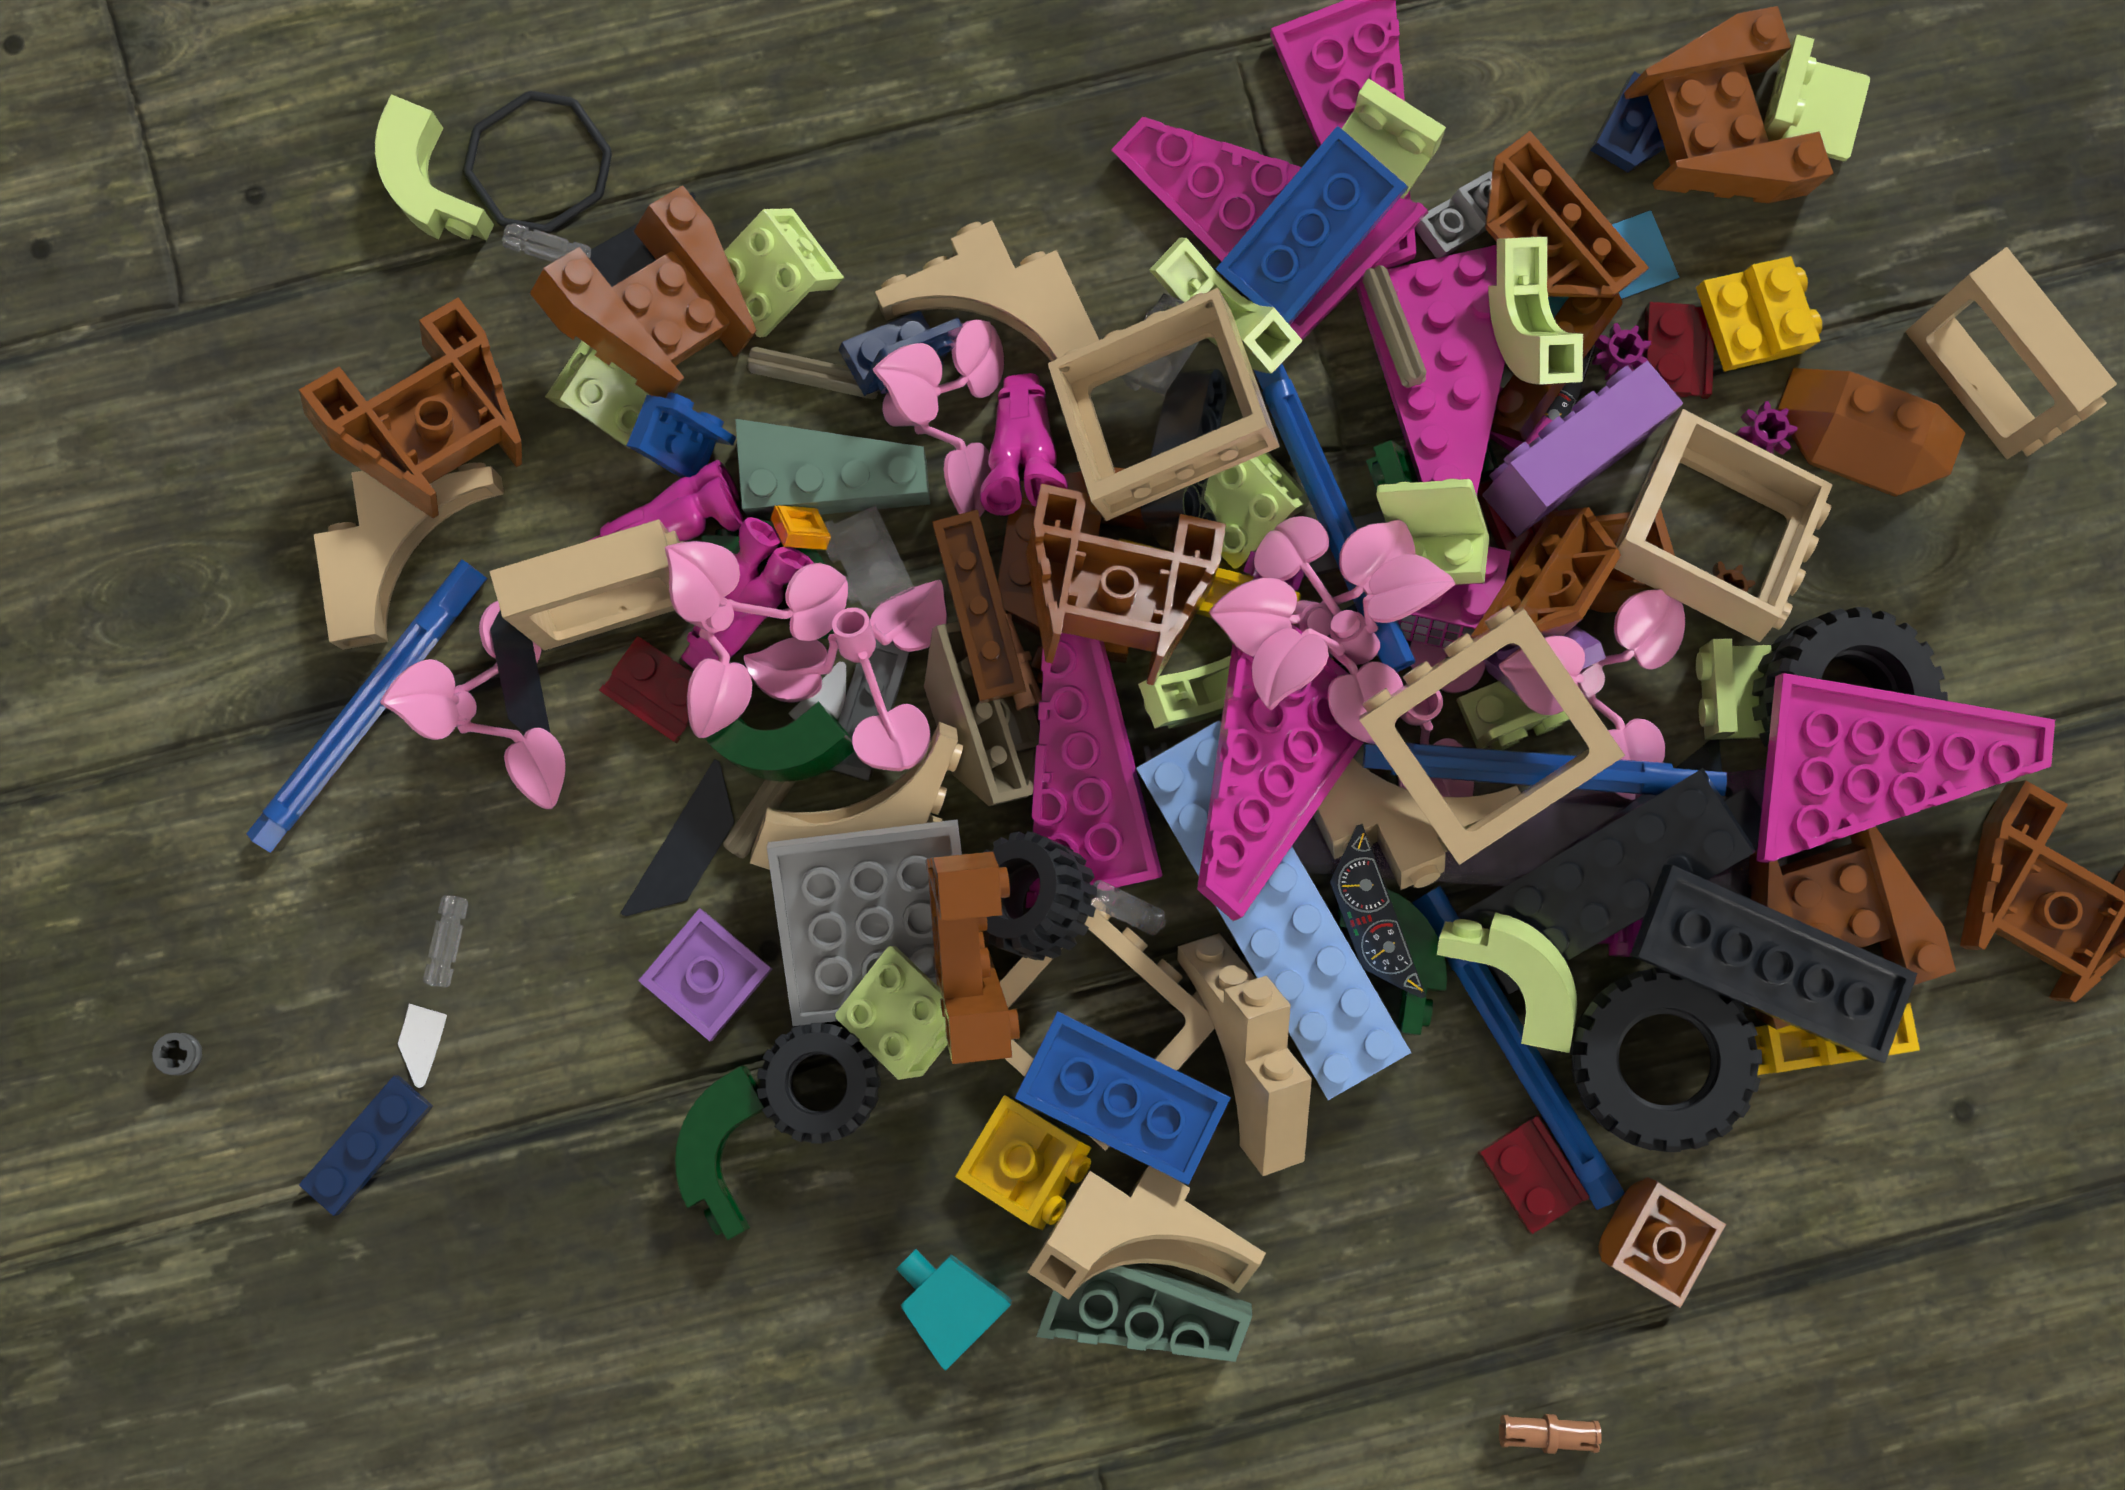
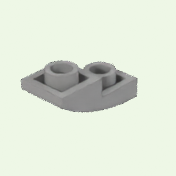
[1414,171,1492,258]

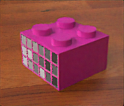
[1398,546,1511,648]

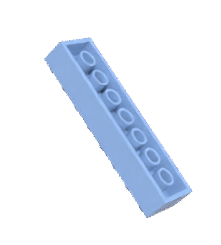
[1136,720,1411,1100]

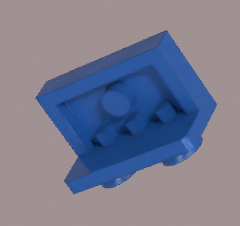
[626,393,736,478]

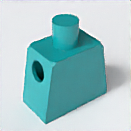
[896,1249,1012,1371]

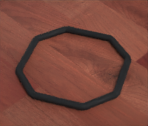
[464,91,612,234]

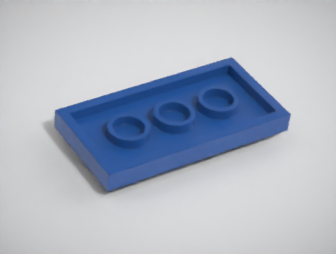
[1216,125,1408,325]
[1015,1011,1231,1185]

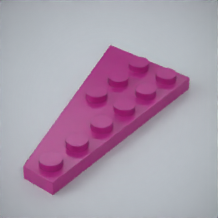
[1270,0,1416,269]
[1026,632,1163,908]

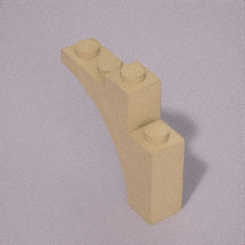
[875,220,1099,361]
[313,463,504,650]
[750,722,963,870]
[1313,758,1520,890]
[1177,933,1312,1176]
[1027,1165,1266,1300]

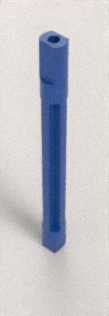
[1254,363,1416,673]
[246,559,488,853]
[1362,743,1727,796]
[1412,886,1625,1210]

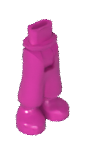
[980,373,1068,516]
[588,460,744,542]
[681,517,814,670]

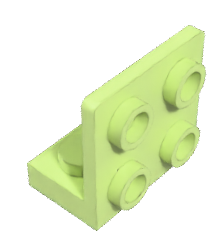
[1764,35,1870,161]
[1342,78,1446,199]
[724,208,844,337]
[545,341,649,449]
[1204,452,1310,569]
[1376,479,1489,584]
[1457,681,1570,750]
[835,946,947,1080]

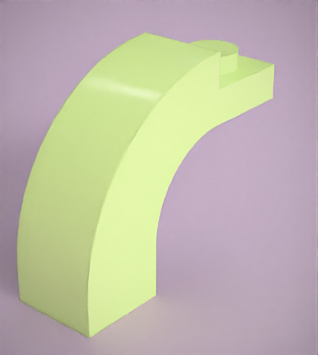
[375,94,494,241]
[1488,237,1583,384]
[1149,238,1303,374]
[1138,656,1231,729]
[1437,912,1577,1053]

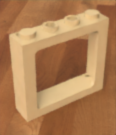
[1905,247,2117,459]
[1048,288,1280,521]
[1614,409,1833,642]
[489,519,683,651]
[1359,605,1625,865]
[1000,898,1215,1151]

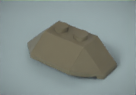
[924,622,1040,806]

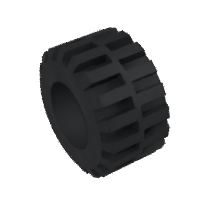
[979,831,1097,961]
[757,1023,881,1143]

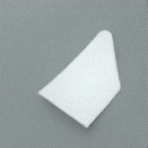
[788,662,846,720]
[398,1004,447,1088]

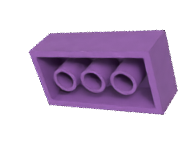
[1482,360,1683,537]

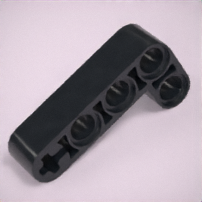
[1141,369,1226,551]

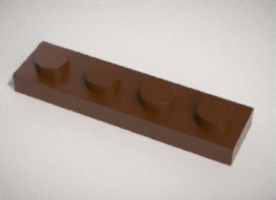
[1491,293,1623,442]
[932,510,1026,704]

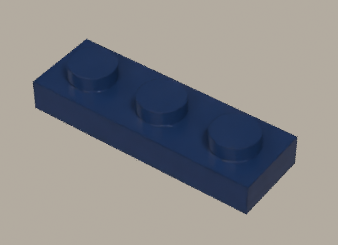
[299,1076,433,1216]

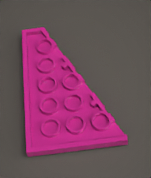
[1111,117,1429,340]
[1356,245,1505,496]
[1197,623,1364,921]
[1757,673,2055,863]

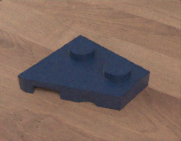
[1590,71,1665,173]

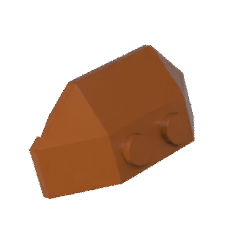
[1485,131,1649,298]
[1776,368,1965,497]
[1471,507,1621,646]

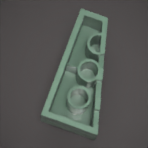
[735,419,930,520]
[1036,1263,1252,1362]

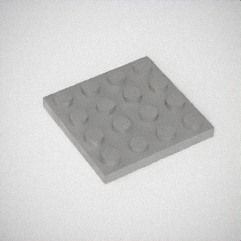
[767,819,962,1026]

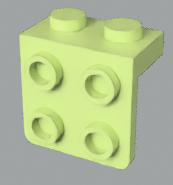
[1696,639,1773,740]

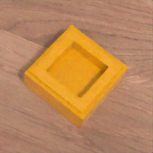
[770,505,831,550]

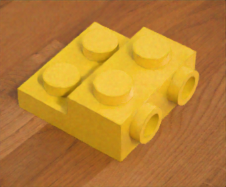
[1696,256,1822,372]
[955,1095,1091,1230]

